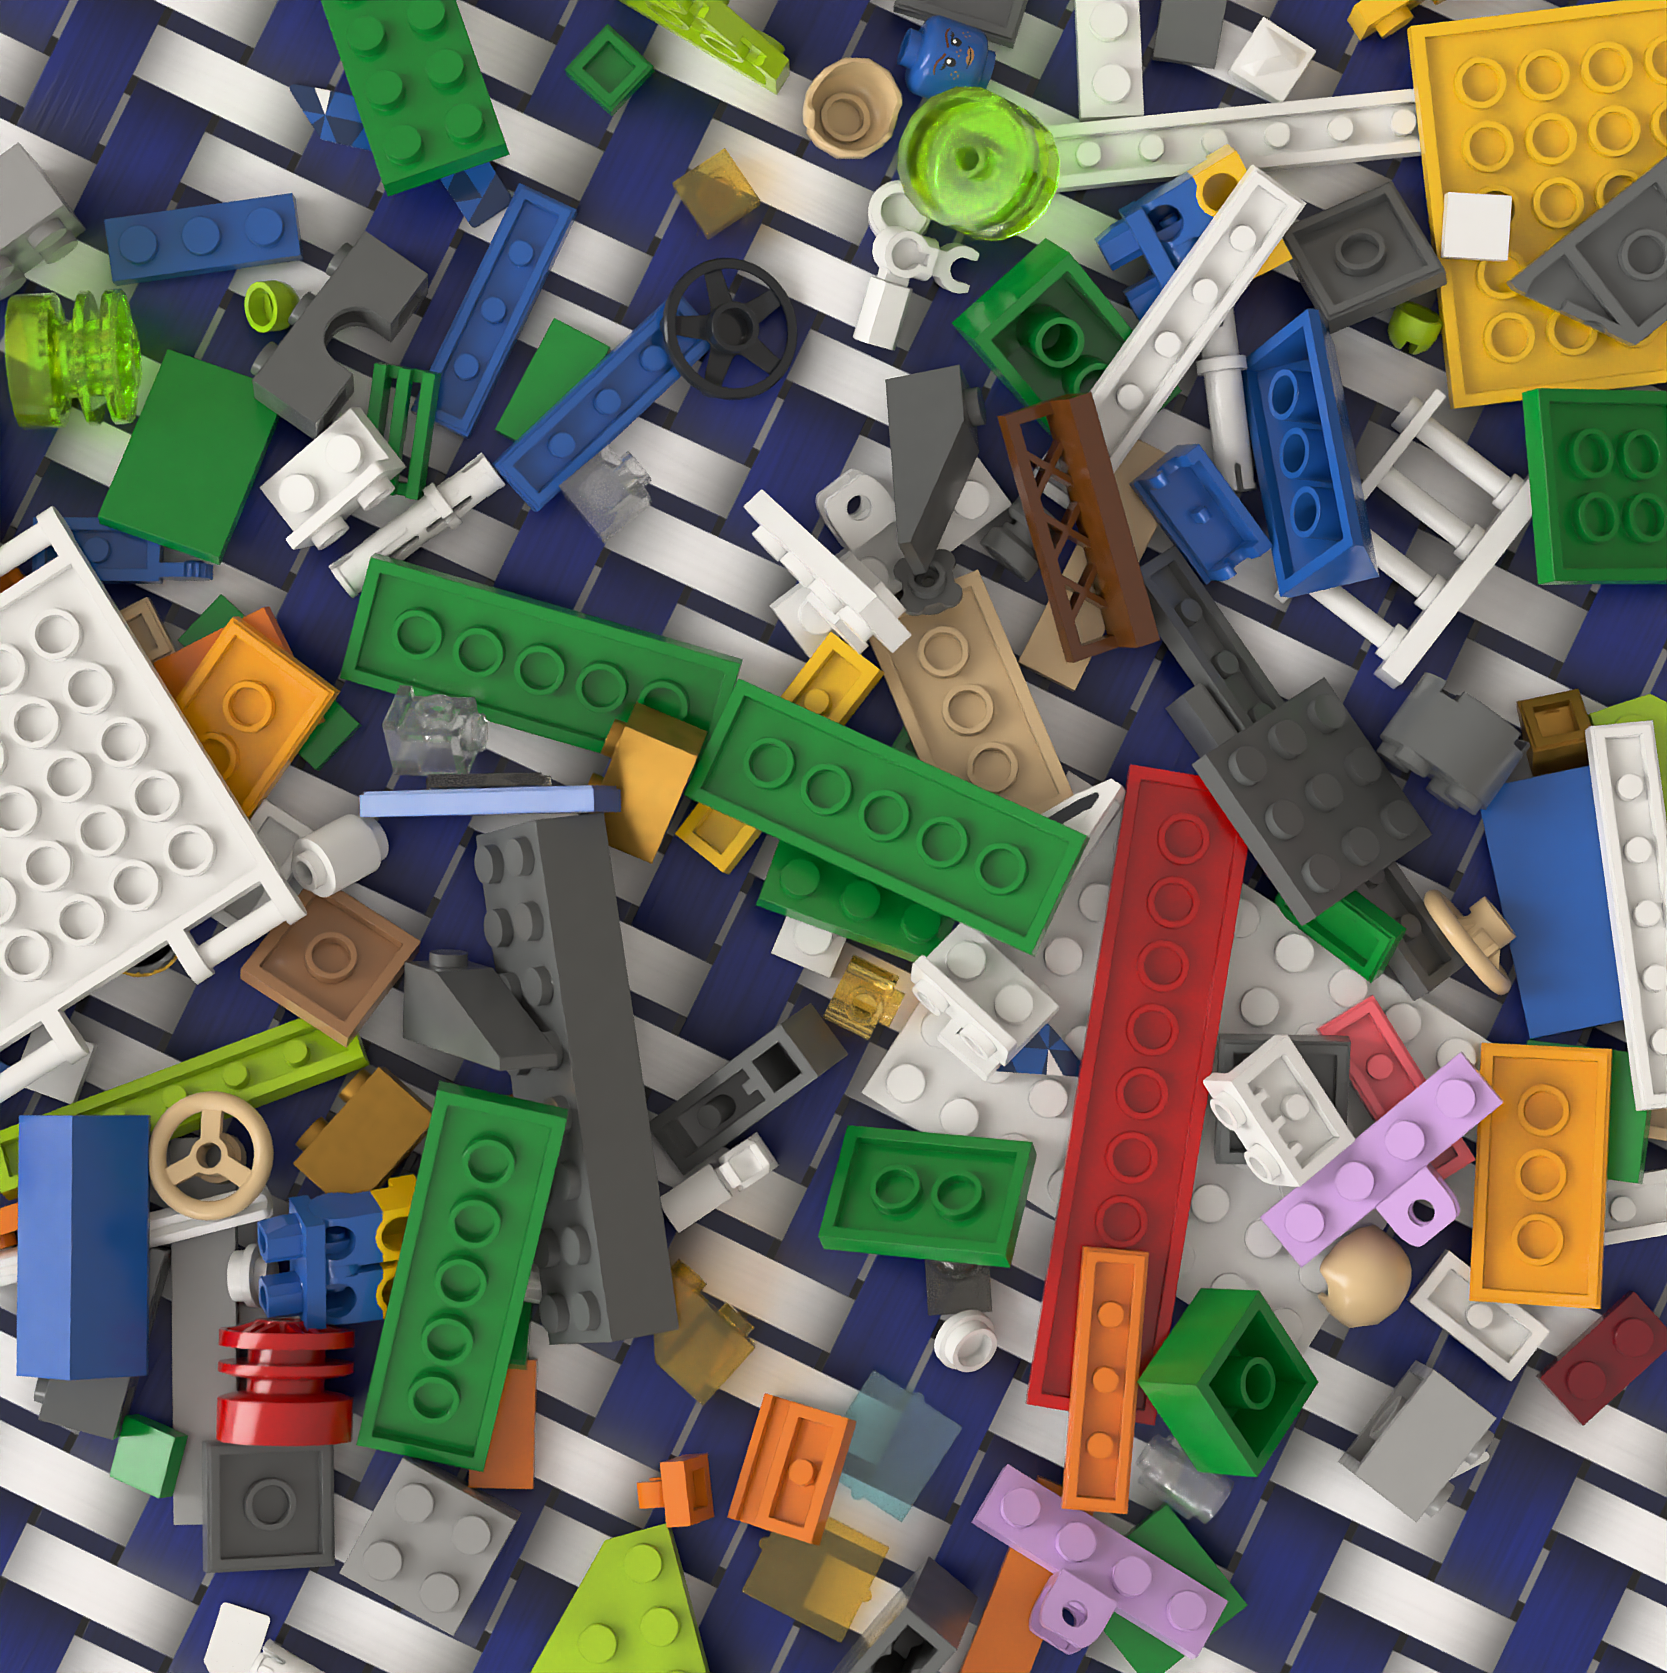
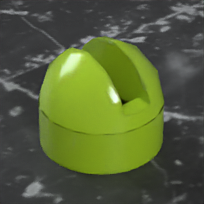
[244,280,300,333]
[1388,301,1443,355]

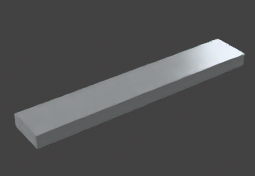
[170,1137,240,1525]

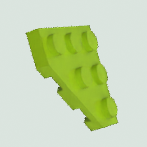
[618,0,790,95]
[530,1523,710,1673]

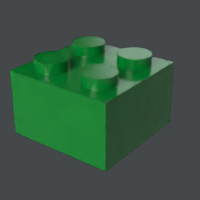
[1137,1288,1319,1477]

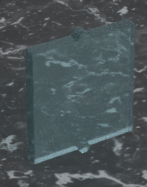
[839,1369,962,1522]

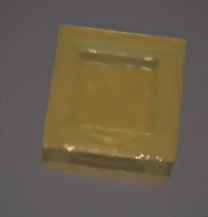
[672,148,761,240]

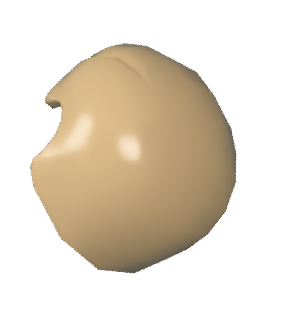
[803,57,903,159]
[1318,1225,1412,1328]

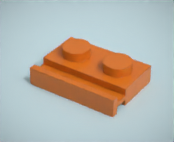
[727,1393,857,1546]

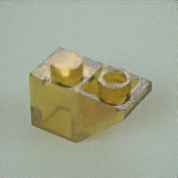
[654,1258,756,1405]

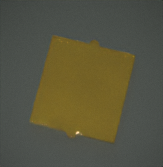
[741,1516,889,1643]

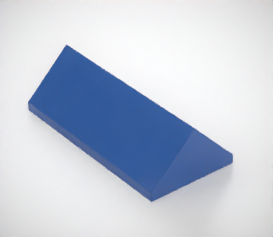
[1241,308,1379,598]
[16,1115,151,1380]

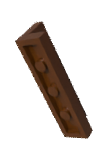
[997,392,1160,663]

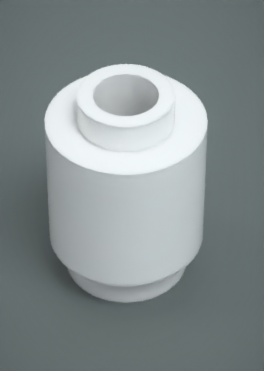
[291,814,389,897]

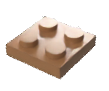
[240,888,421,1048]

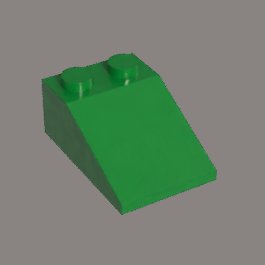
[952,238,1182,437]

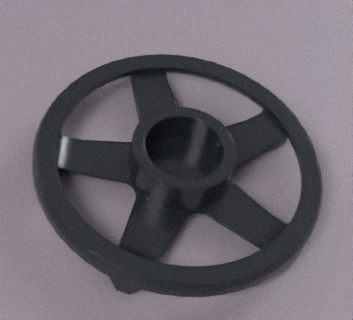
[660,258,797,400]

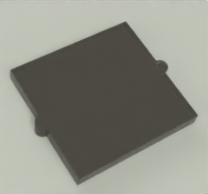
[426,772,551,790]

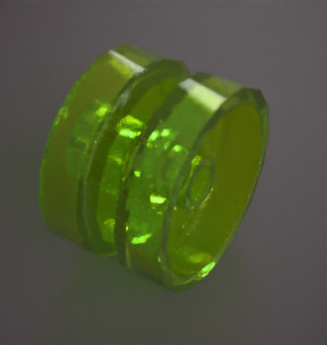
[897,87,1060,241]

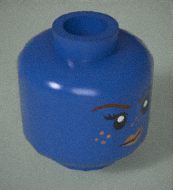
[897,15,996,108]

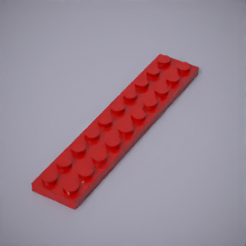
[1025,764,1248,1426]

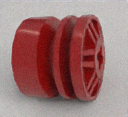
[216,1317,355,1446]

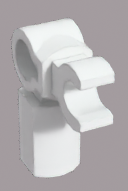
[853,226,979,350]
[660,1132,779,1233]

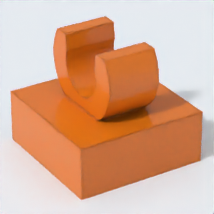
[637,1453,714,1528]

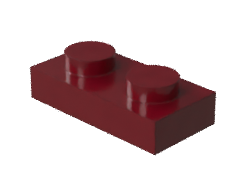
[1536,1290,1667,1426]

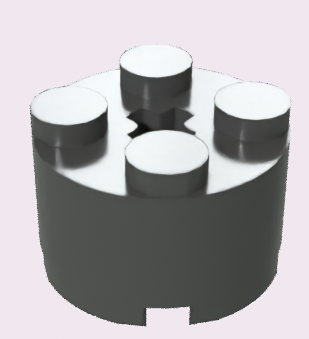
[1376,672,1531,815]

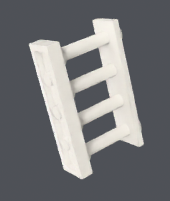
[1274,388,1532,689]

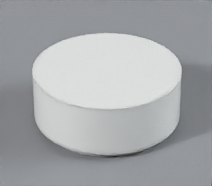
[868,180,931,237]

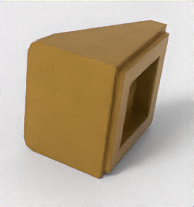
[1516,689,1591,777]

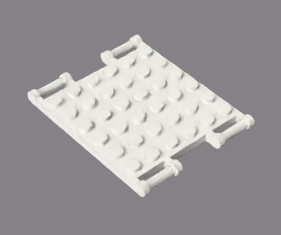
[0,506,307,1103]

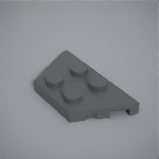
[1506,156,1667,347]

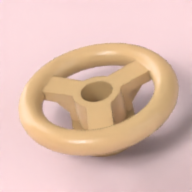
[1423,889,1517,995]
[149,1091,273,1221]

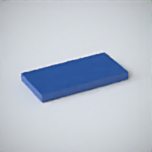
[1480,765,1624,1040]

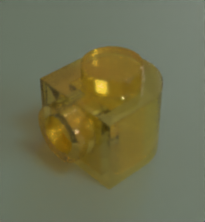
[823,954,906,1040]

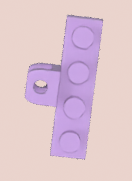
[1260,1052,1504,1268]
[971,1464,1228,1660]

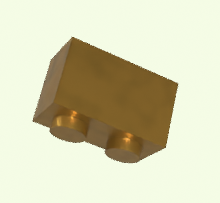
[588,702,707,864]
[293,1067,433,1194]

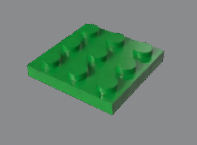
[1522,388,1667,585]

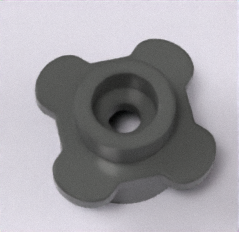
[893,549,963,616]

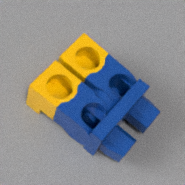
[1095,144,1293,322]
[257,1174,417,1331]

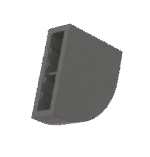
[832,1557,978,1673]

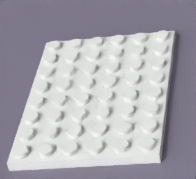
[861,771,1491,1356]

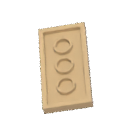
[868,570,1074,815]

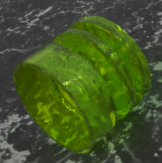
[5,289,142,430]

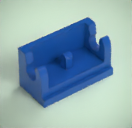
[1129,444,1273,585]

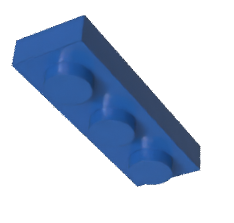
[104,193,304,286]

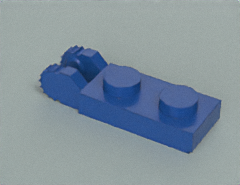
[32,517,213,584]

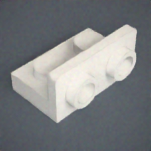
[260,407,406,550]
[910,923,1059,1067]
[1203,1034,1356,1187]

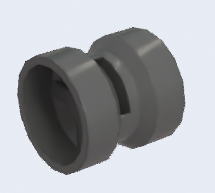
[980,496,1057,583]

